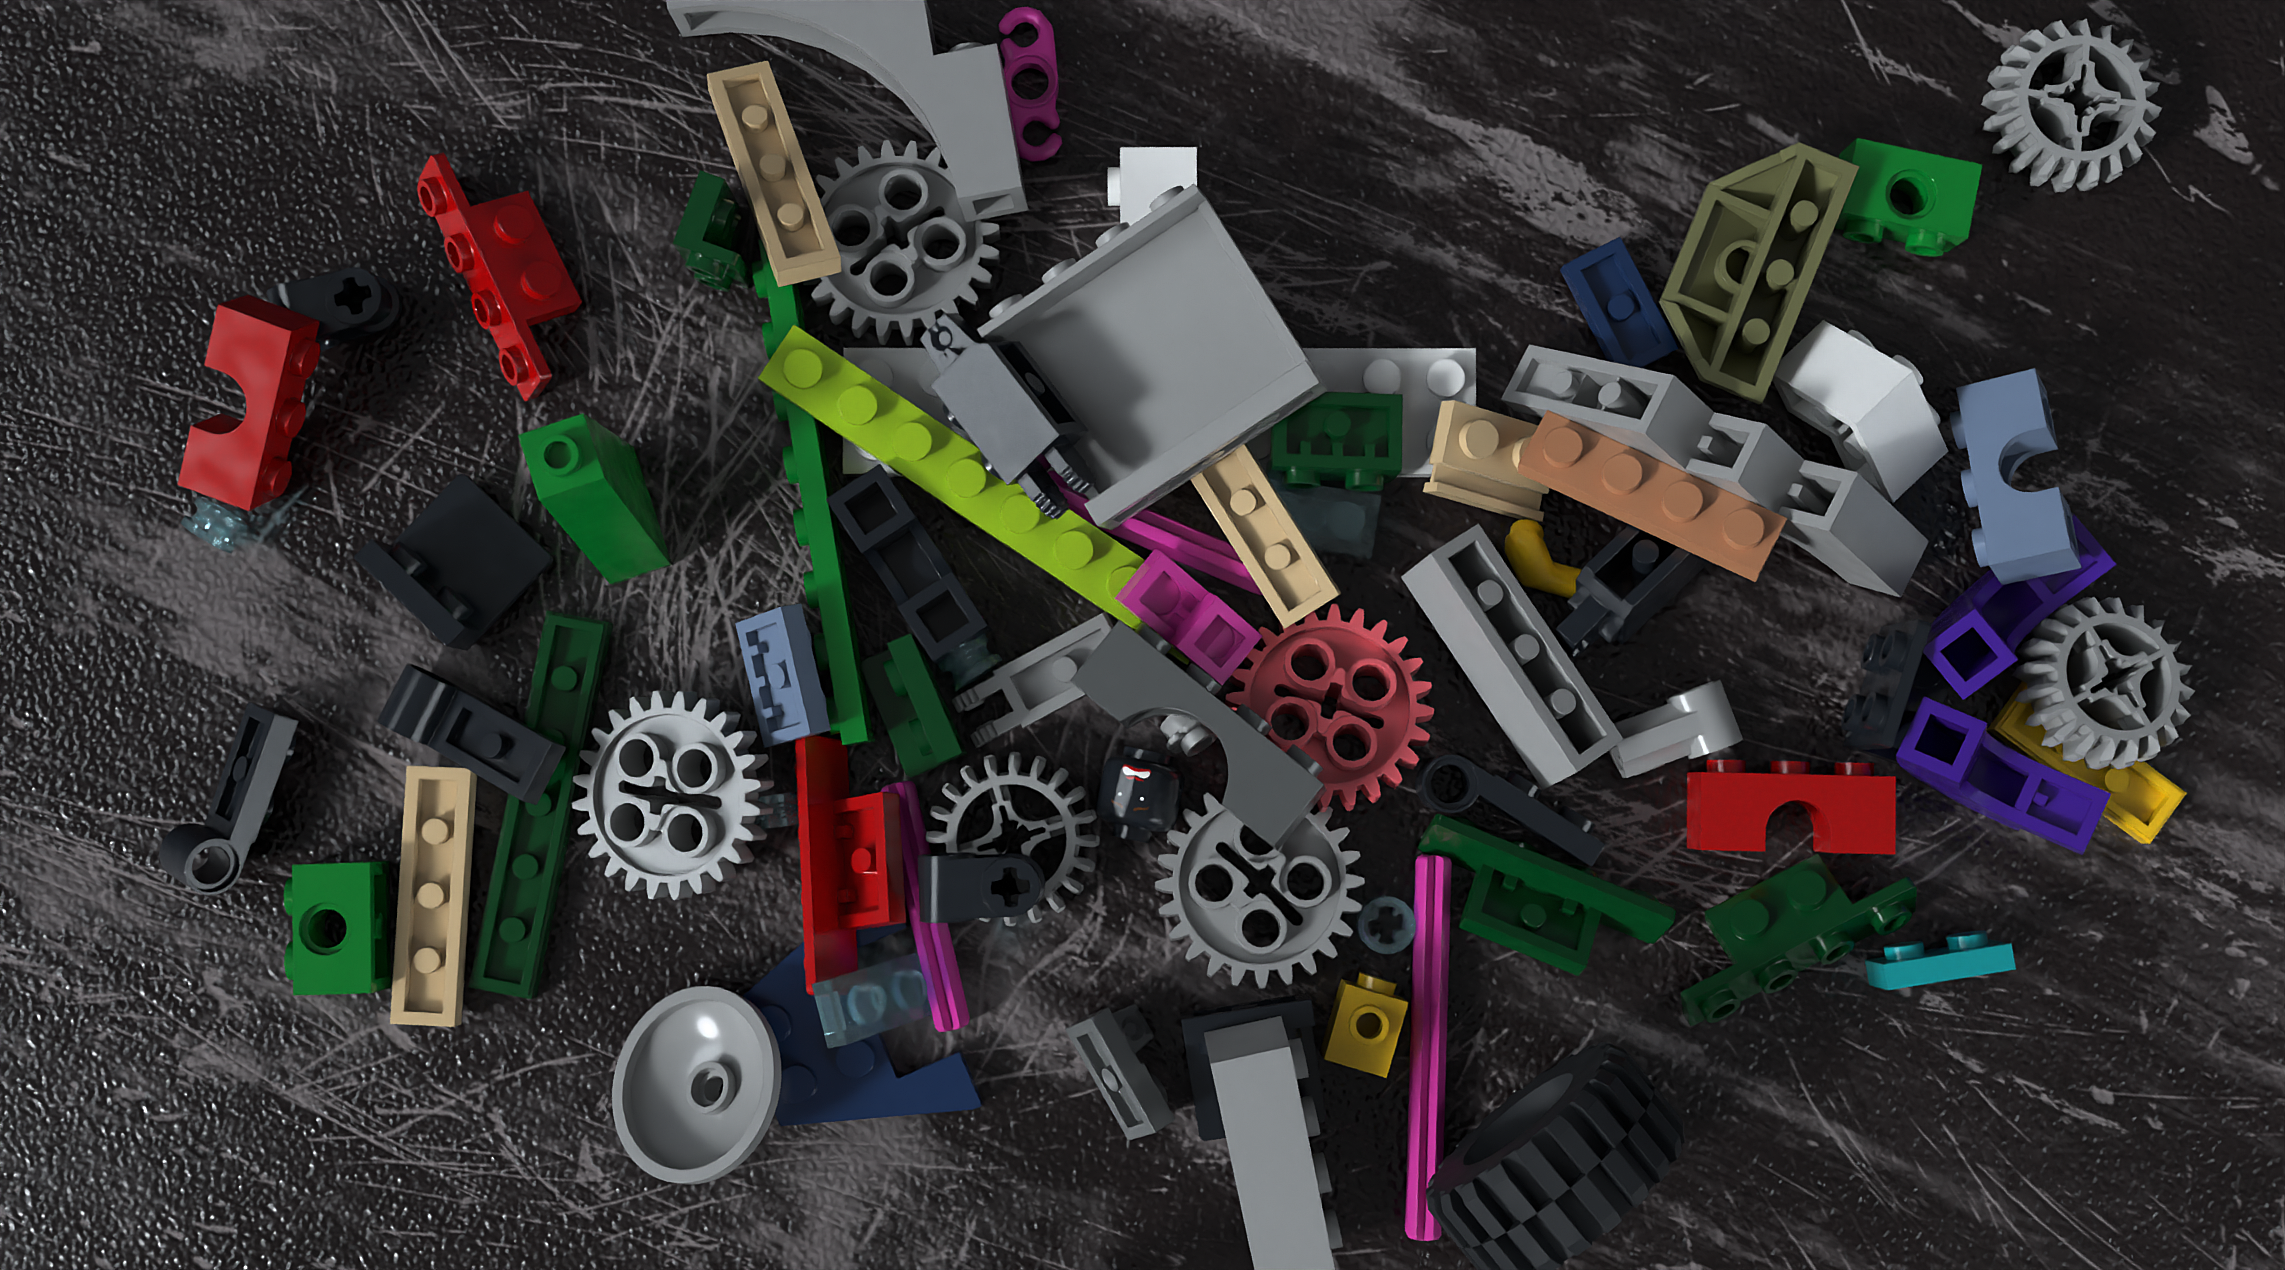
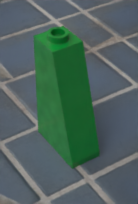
[518,413,672,585]

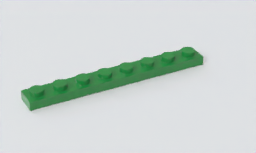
[752,240,875,746]

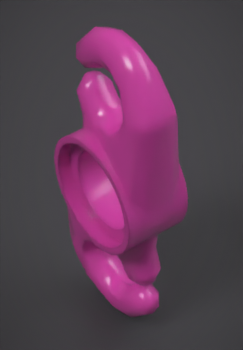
[998,7,1062,162]

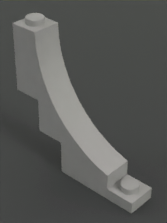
[1501,344,1929,597]

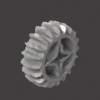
[1981,19,2162,193]
[2012,597,2195,770]
[926,752,1100,926]

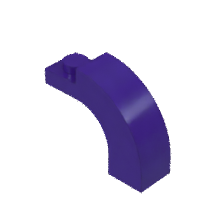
[1923,512,2117,700]
[1896,696,2111,855]

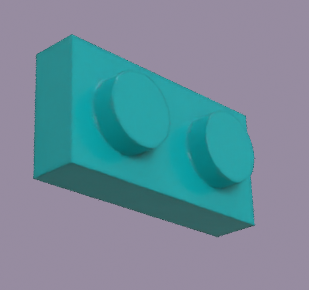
[1865,931,2016,990]

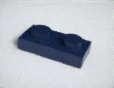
[1560,237,1679,368]

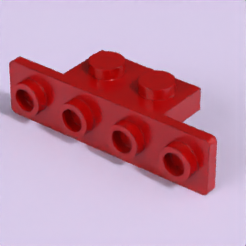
[417,152,582,401]
[795,735,906,996]

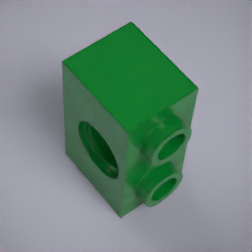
[1834,138,1983,257]
[284,861,391,995]

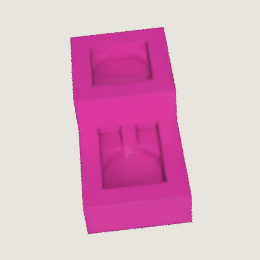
[1115,549,1262,686]

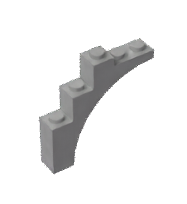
[666,0,1028,222]

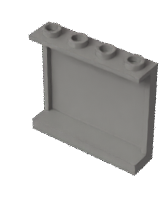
[977,184,1328,530]

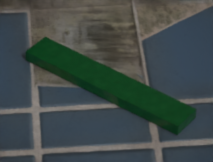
[469,610,613,999]

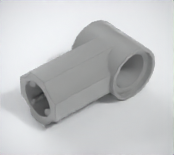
[1609,679,1743,778]

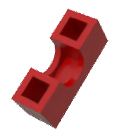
[177,295,320,511]
[1687,760,1896,854]

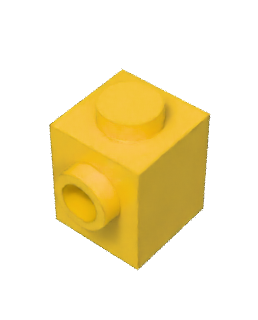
[1320,972,1409,1078]

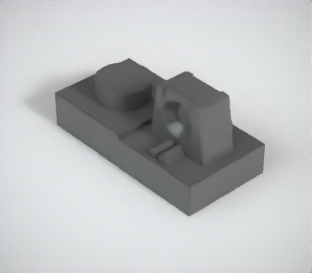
[1065,1004,1176,1141]

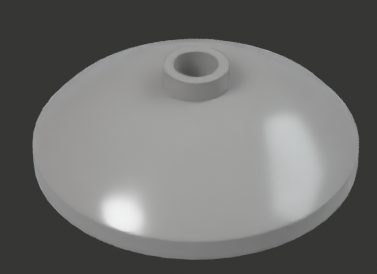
[612,986,781,1184]

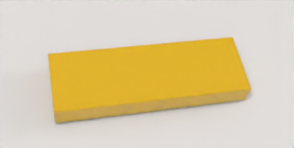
[1987,681,2187,844]

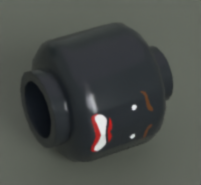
[1096,746,1185,843]

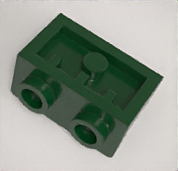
[673,170,753,292]
[1266,391,1403,492]
[860,633,967,777]

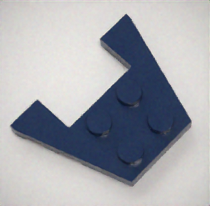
[743,921,983,1126]

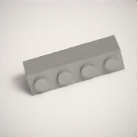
[1401,523,1624,790]
[1204,1016,1343,1270]

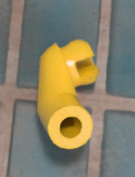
[1505,519,1582,599]

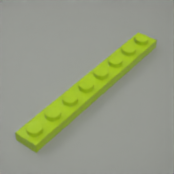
[758,325,1190,665]

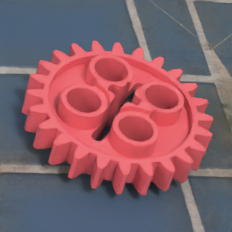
[1225,604,1434,812]

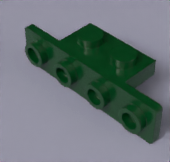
[1418,814,1677,976]
[1680,854,1917,1026]

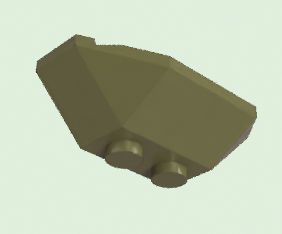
[1659,142,1859,405]

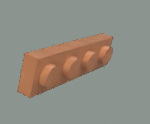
[1517,410,1787,582]

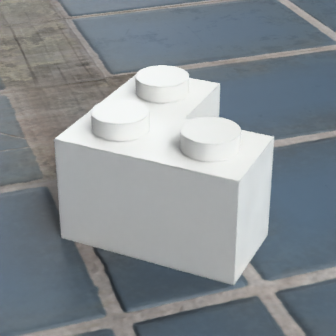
[1772,320,1948,503]

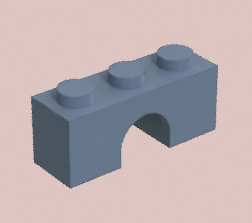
[1950,368,2082,585]

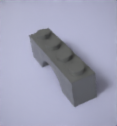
[1070,620,1327,851]

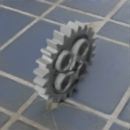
[803,140,1000,345]
[572,691,774,900]
[1155,792,1365,990]

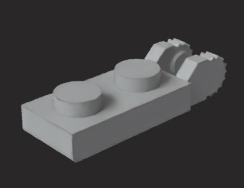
[951,611,1114,748]

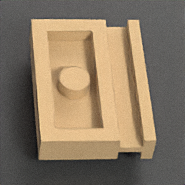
[1423,400,1549,522]

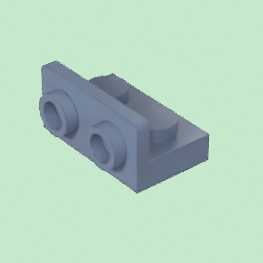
[735,604,831,748]

